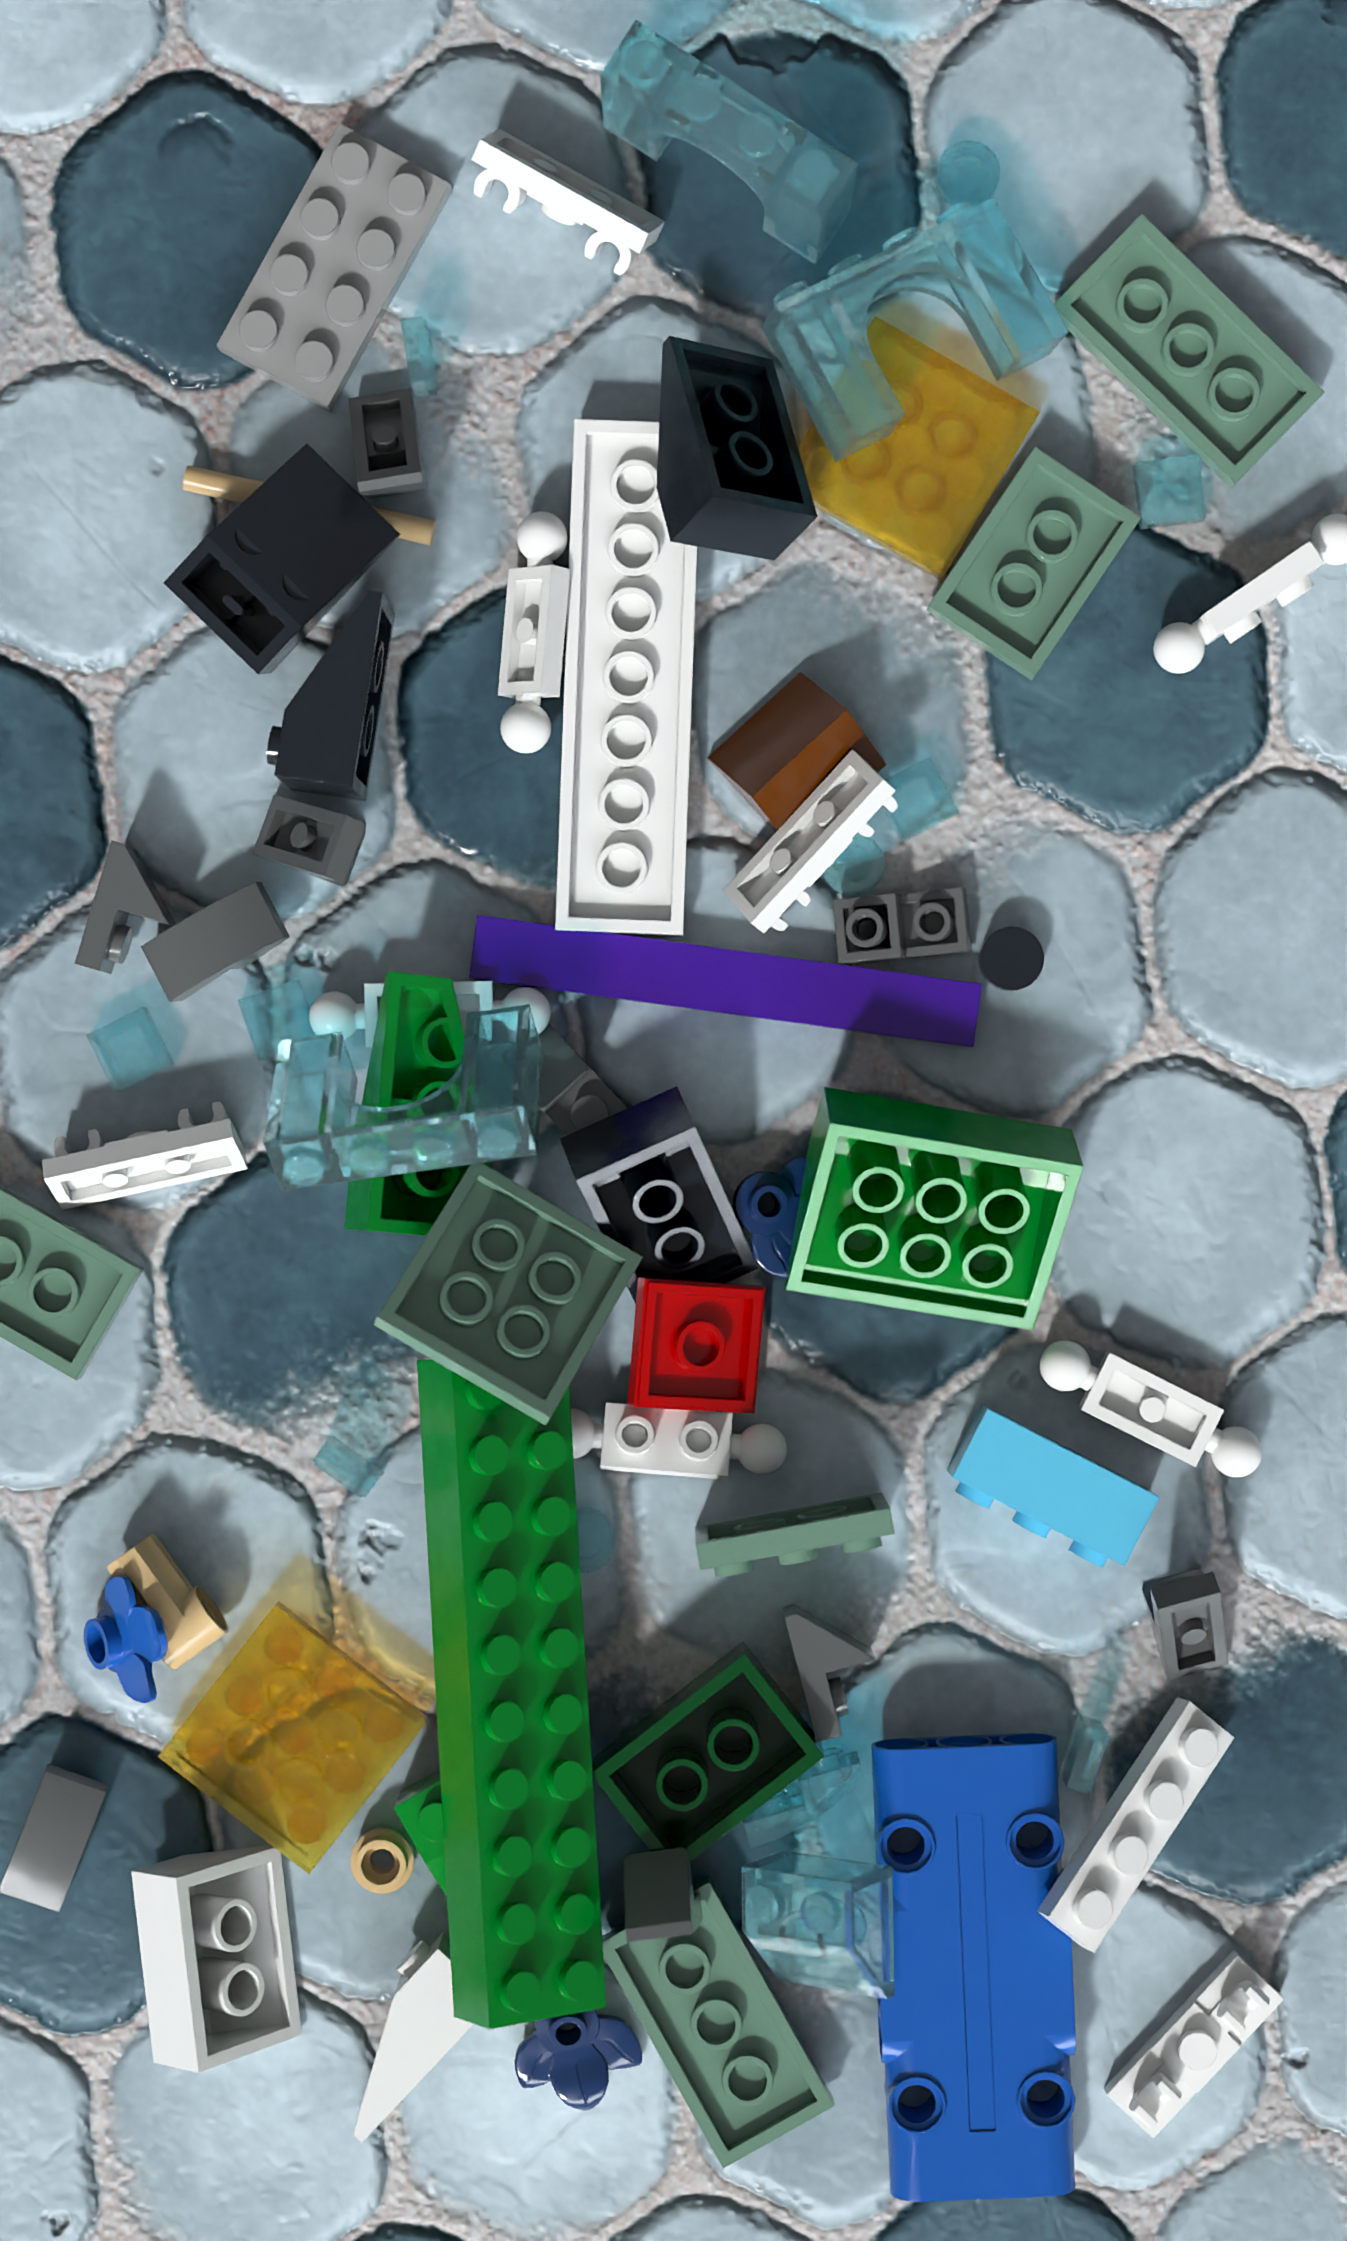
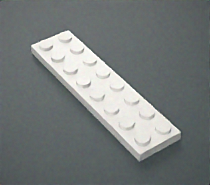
[555,419,697,936]

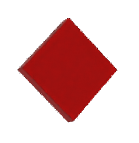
[627,1277,765,1414]

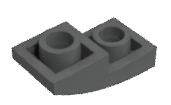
[141,882,290,1002]
[832,887,972,964]
[0,1764,109,1912]

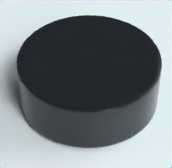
[978,927,1044,991]

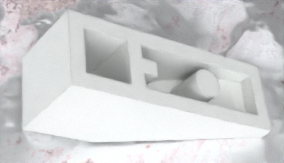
[353,1932,473,2143]

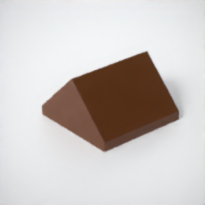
[707,672,887,833]

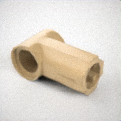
[106,1533,229,1669]

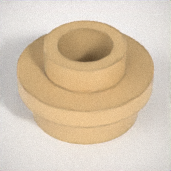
[350,1828,415,1894]

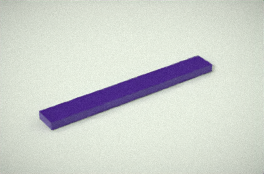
[469,915,982,1048]

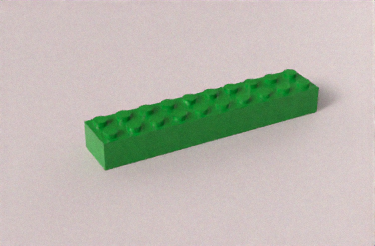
[417,1359,606,2029]

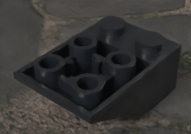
[163,443,401,674]

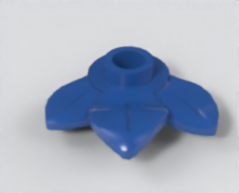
[84,1576,168,1703]

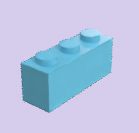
[947,1403,1160,1568]

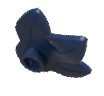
[733,1156,807,1279]
[514,2010,642,2111]

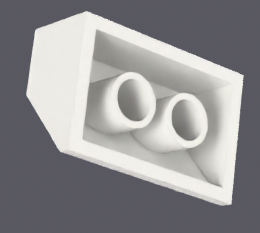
[131,1845,302,2073]

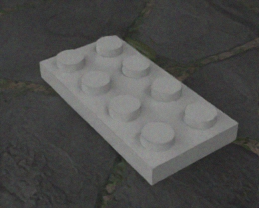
[217,123,452,412]

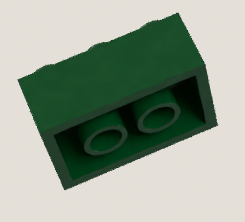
[592,1641,825,1861]

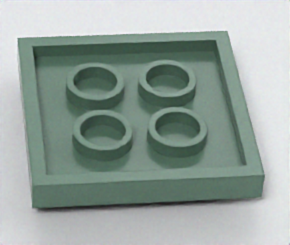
[374,1159,643,1425]

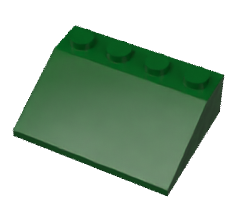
[785,1087,1084,1330]

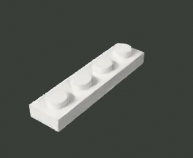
[1037,1697,1234,1953]

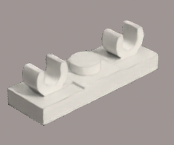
[472,129,665,276]
[723,749,898,933]
[42,1101,248,1210]
[1104,1950,1284,2138]

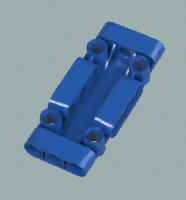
[871,1733,1076,2202]

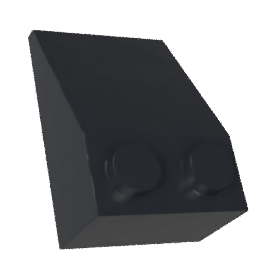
[656,336,818,560]
[267,590,395,802]
[560,1086,759,1304]

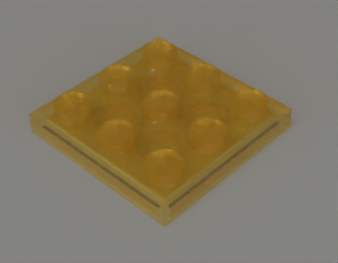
[798,316,1040,581]
[158,1601,429,1874]

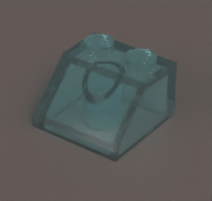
[741,1851,895,1999]

